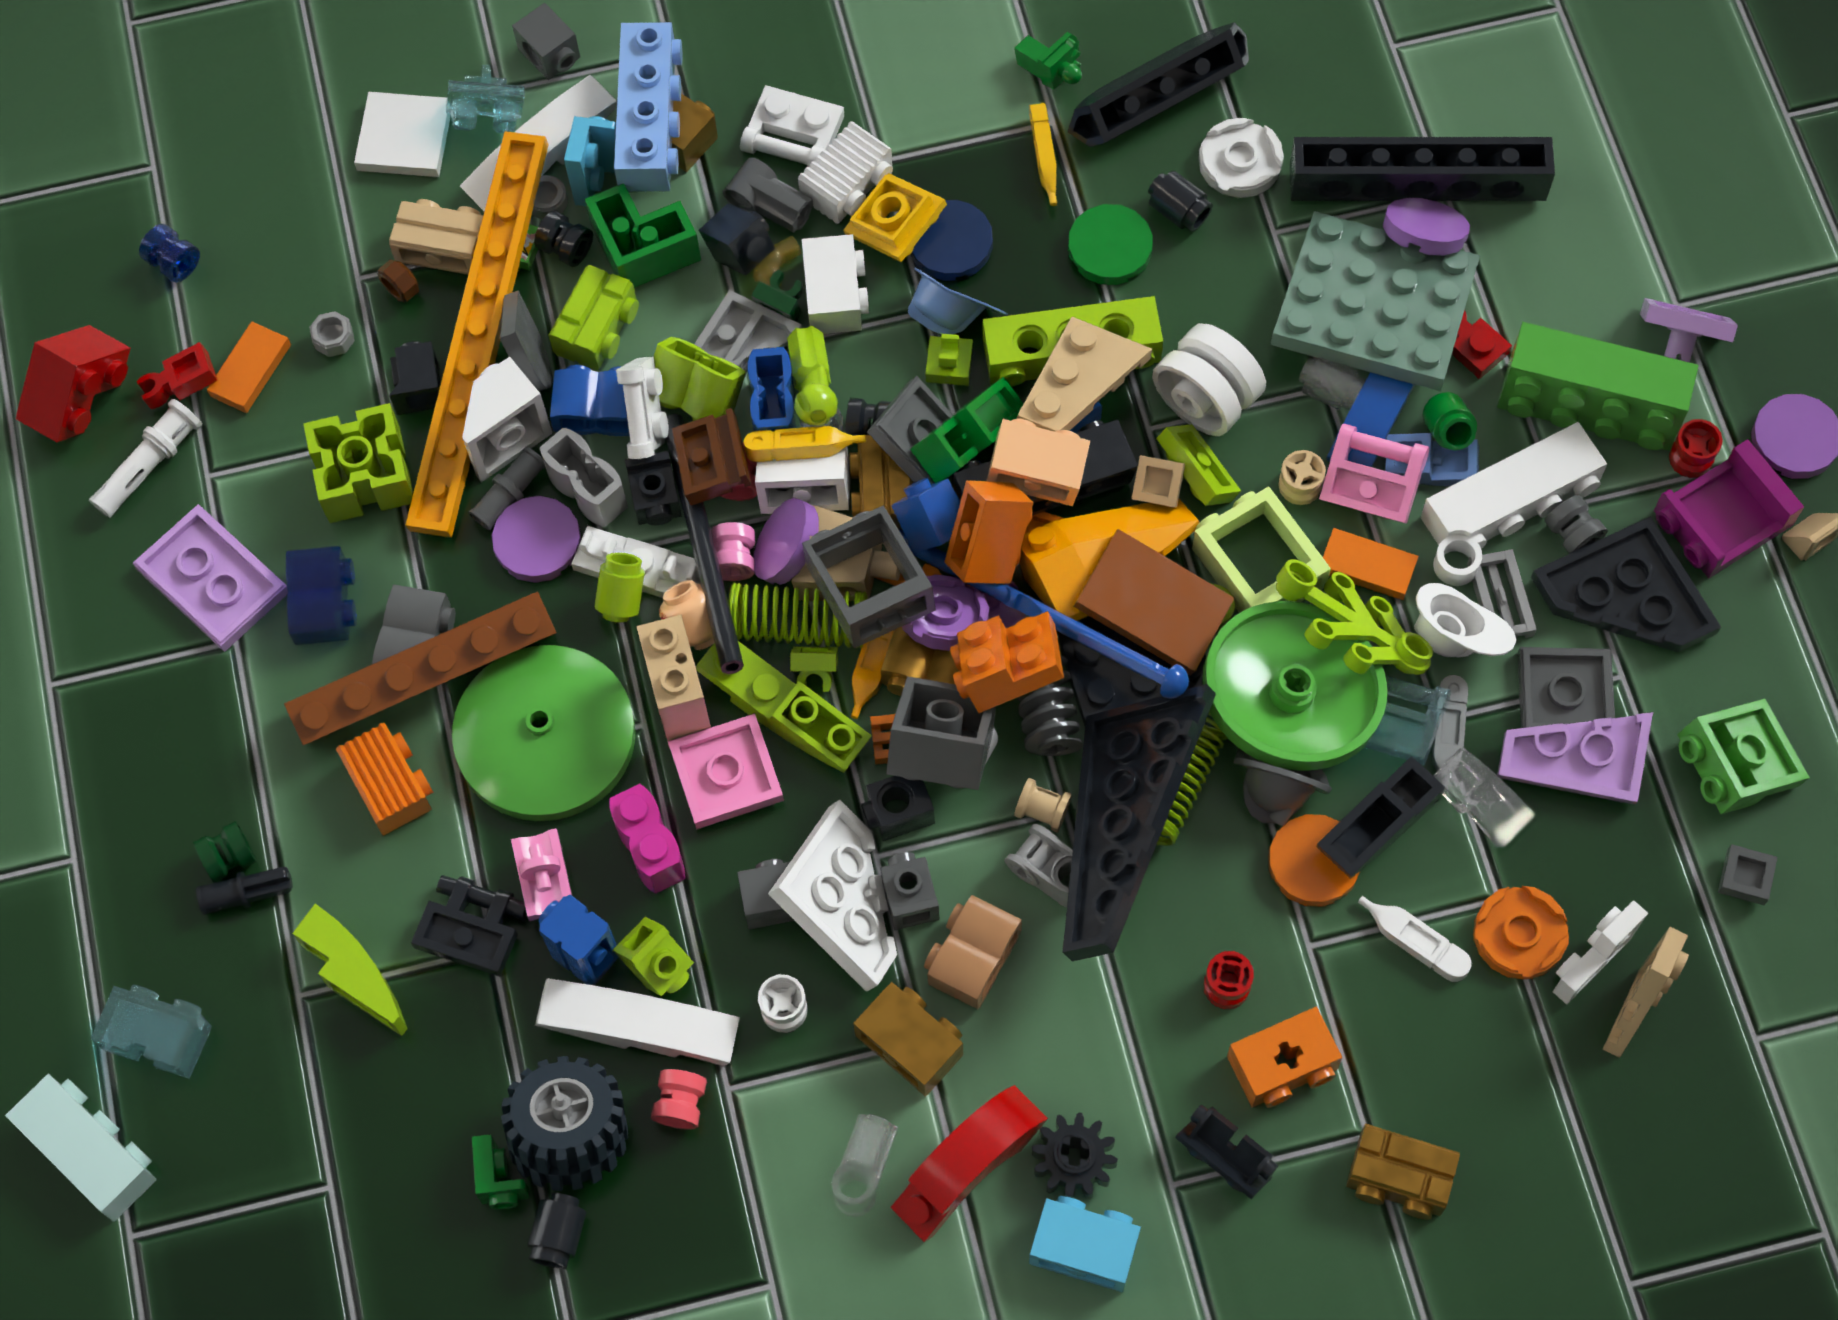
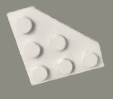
[768,800,897,992]

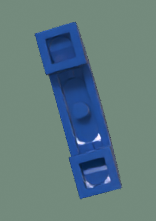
[1326,372,1416,467]

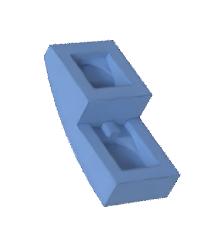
[1385,433,1479,487]

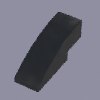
[1316,756,1446,879]

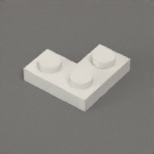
[1553,900,1648,1005]

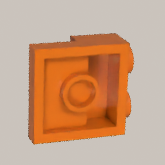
[950,611,1064,713]

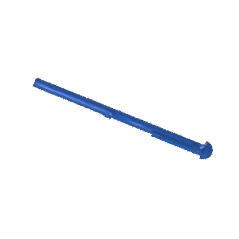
[899,529,1189,699]

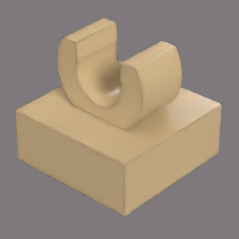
[1132,455,1185,507]

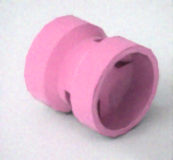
[711,522,755,581]

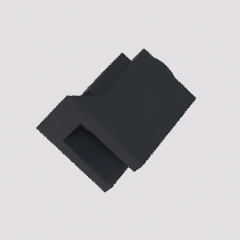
[389,341,441,415]

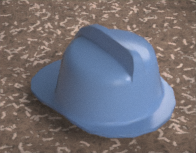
[908,267,1008,335]

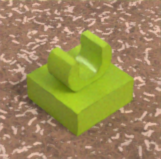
[925,334,973,386]
[790,647,838,692]

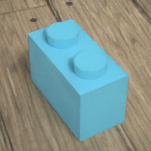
[1029,1196,1141,1292]

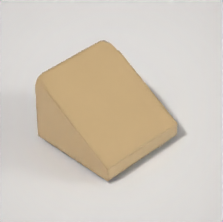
[1782,513,1838,561]

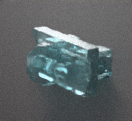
[446,65,525,133]

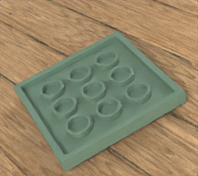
[1270,211,1480,391]

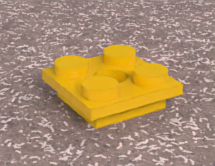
[843,173,947,262]

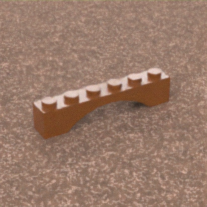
[284,591,557,745]

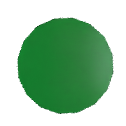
[1068,204,1153,285]

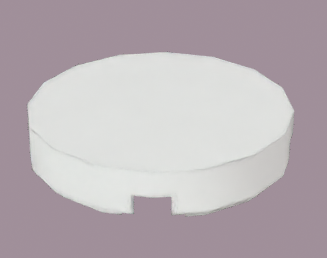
[1198,118,1284,198]

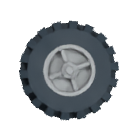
[501,1056,628,1191]

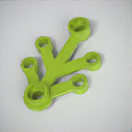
[1276,559,1433,675]

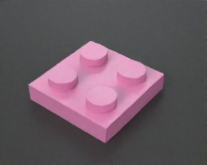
[668,714,784,829]

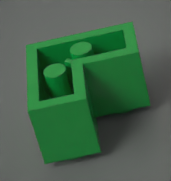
[585,183,701,288]

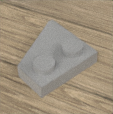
[694,290,802,371]

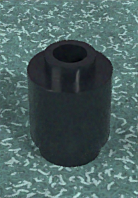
[1148,171,1213,232]
[527,1193,587,1269]

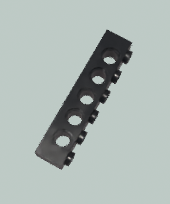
[1289,137,1555,201]

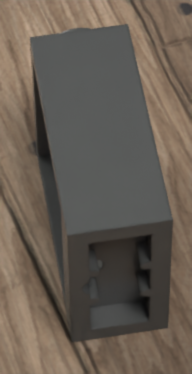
[802,505,936,648]

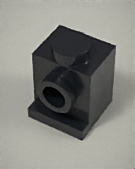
[625,451,682,526]

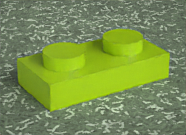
[1156,424,1241,506]

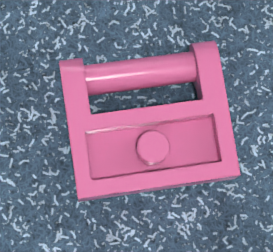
[1319,424,1429,524]

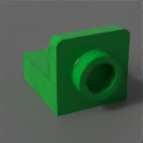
[472,1134,530,1209]

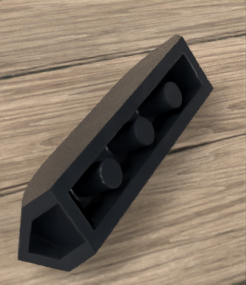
[1068,22,1249,147]

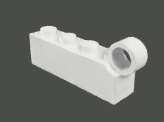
[1420,422,1607,586]

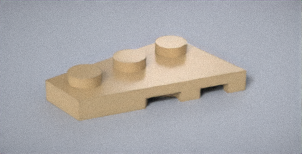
[1017,317,1152,432]
[1603,927,1689,1058]

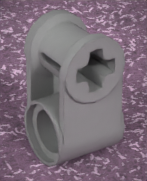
[1004,824,1073,908]

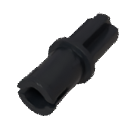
[196,867,293,915]

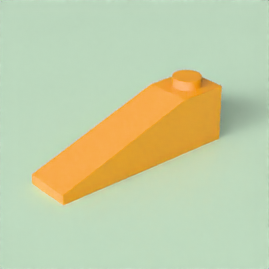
[1020,499,1199,621]

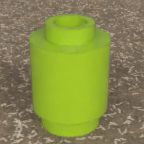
[595,552,645,623]

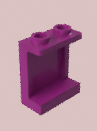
[1654,439,1804,579]

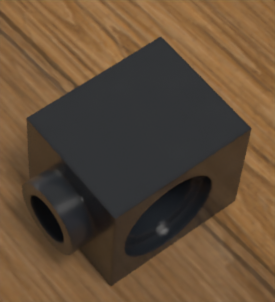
[861,776,935,841]

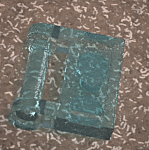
[1365,675,1451,765]

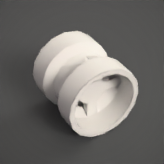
[758,974,808,1033]

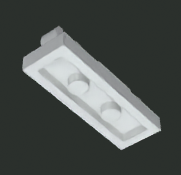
[571,526,700,598]

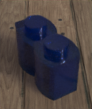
[286,546,357,645]

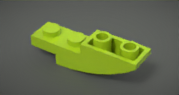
[696,641,872,773]

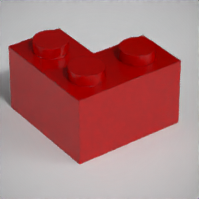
[15,325,131,442]

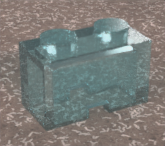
[91,985,212,1079]

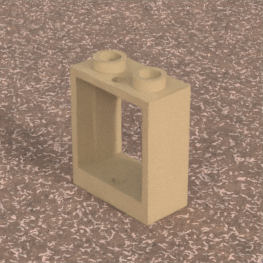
[636,615,711,749]

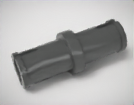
[468,447,545,530]

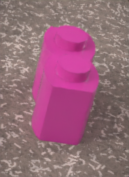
[610,784,685,894]

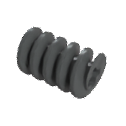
[1017,655,1083,756]

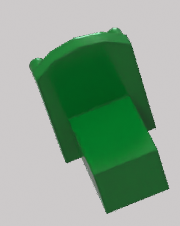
[1014,32,1082,90]

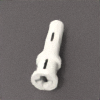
[89,399,202,518]

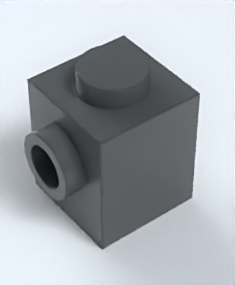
[737,859,795,930]

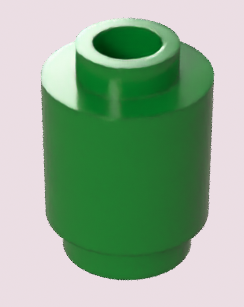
[1422,392,1477,450]

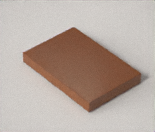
[1073,529,1234,676]

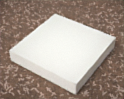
[354,92,453,177]

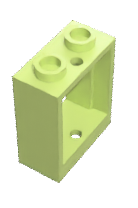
[1192,486,1331,613]

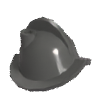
[1233,748,1332,826]

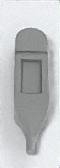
[1432,675,1468,796]

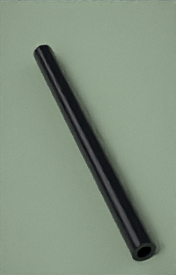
[666,414,744,674]

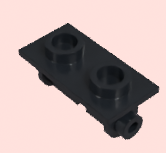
[1175,1104,1279,1200]

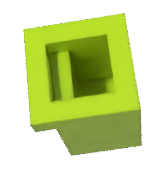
[613,917,694,996]

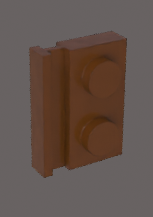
[672,408,751,506]

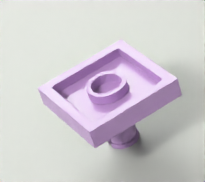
[1640,298,1738,363]

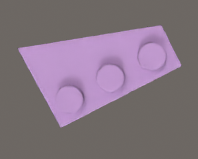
[1497,712,1653,805]

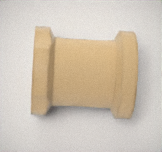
[1014,778,1072,833]

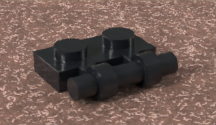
[411,875,527,977]

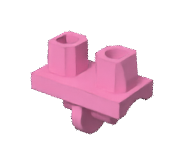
[511,828,572,921]

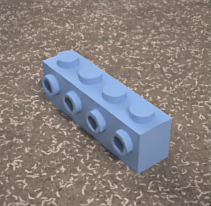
[614,22,683,192]

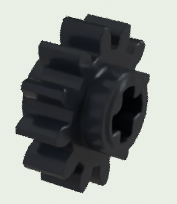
[1032,1112,1118,1199]

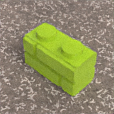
[548,265,639,371]

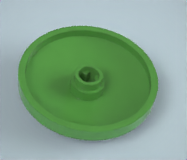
[1202,601,1387,771]
[452,645,636,821]

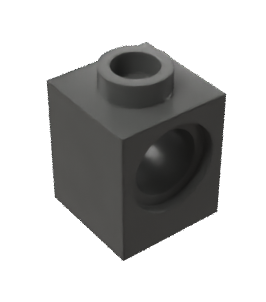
[512,2,580,80]

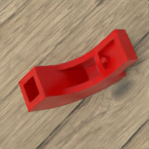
[890,1085,1048,1242]

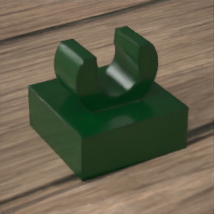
[751,270,804,322]

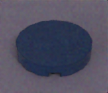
[911,200,993,281]

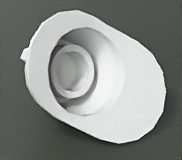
[1414,583,1516,658]

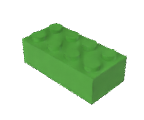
[1497,321,1699,451]

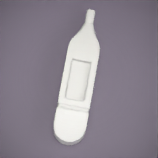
[1358,896,1471,982]

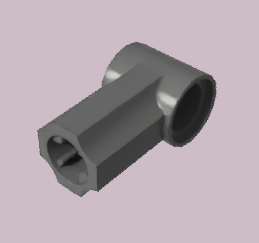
[723,158,813,233]

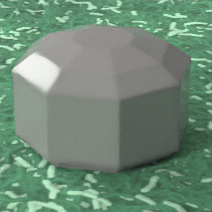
[309,311,355,357]

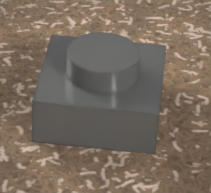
[1718,844,1778,905]

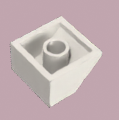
[462,357,552,482]

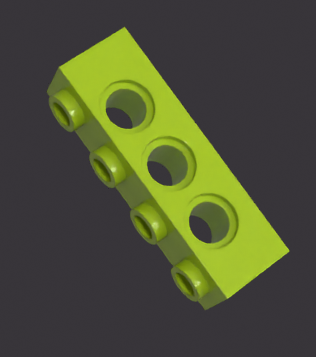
[983,296,1163,386]

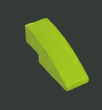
[292,903,408,1036]

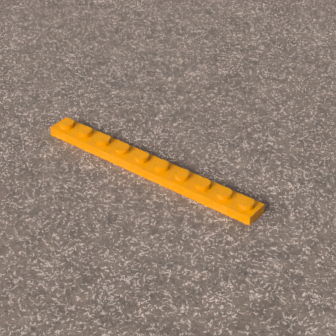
[405,131,549,538]

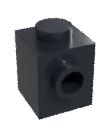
[698,203,776,276]

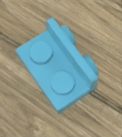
[564,116,616,206]

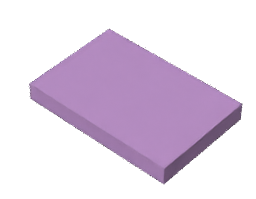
[132,504,290,652]

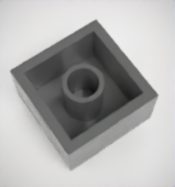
[887,676,996,790]

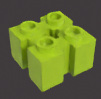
[303,403,414,523]

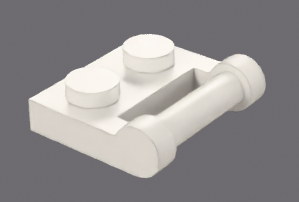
[740,85,844,167]
[616,357,669,459]

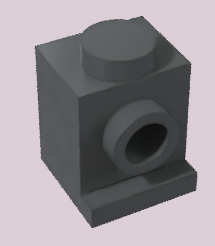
[880,852,940,931]

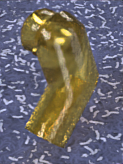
[753,236,802,286]

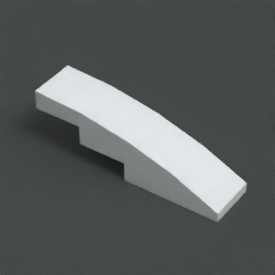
[460,75,617,211]
[535,978,740,1066]

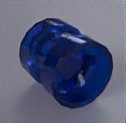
[139,224,200,283]

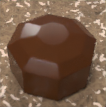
[377,260,419,302]

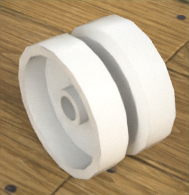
[1152,323,1266,437]

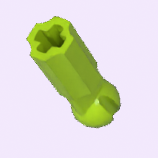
[787,325,838,426]

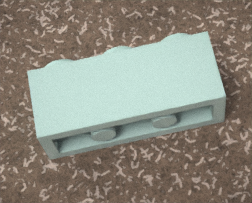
[5,1074,157,1222]

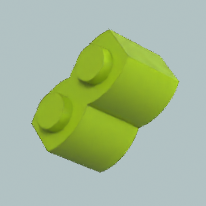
[654,336,746,421]

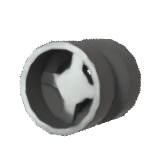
[1544,495,1608,554]

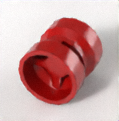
[1669,419,1723,478]
[1204,951,1254,1009]

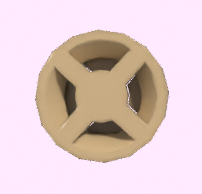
[1278,450,1326,505]

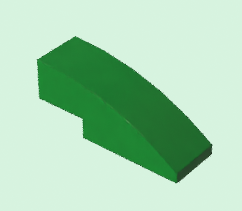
[910,377,1024,483]

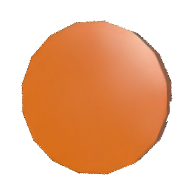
[1268,814,1360,907]
[1473,886,1569,980]

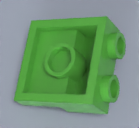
[1677,699,1810,814]

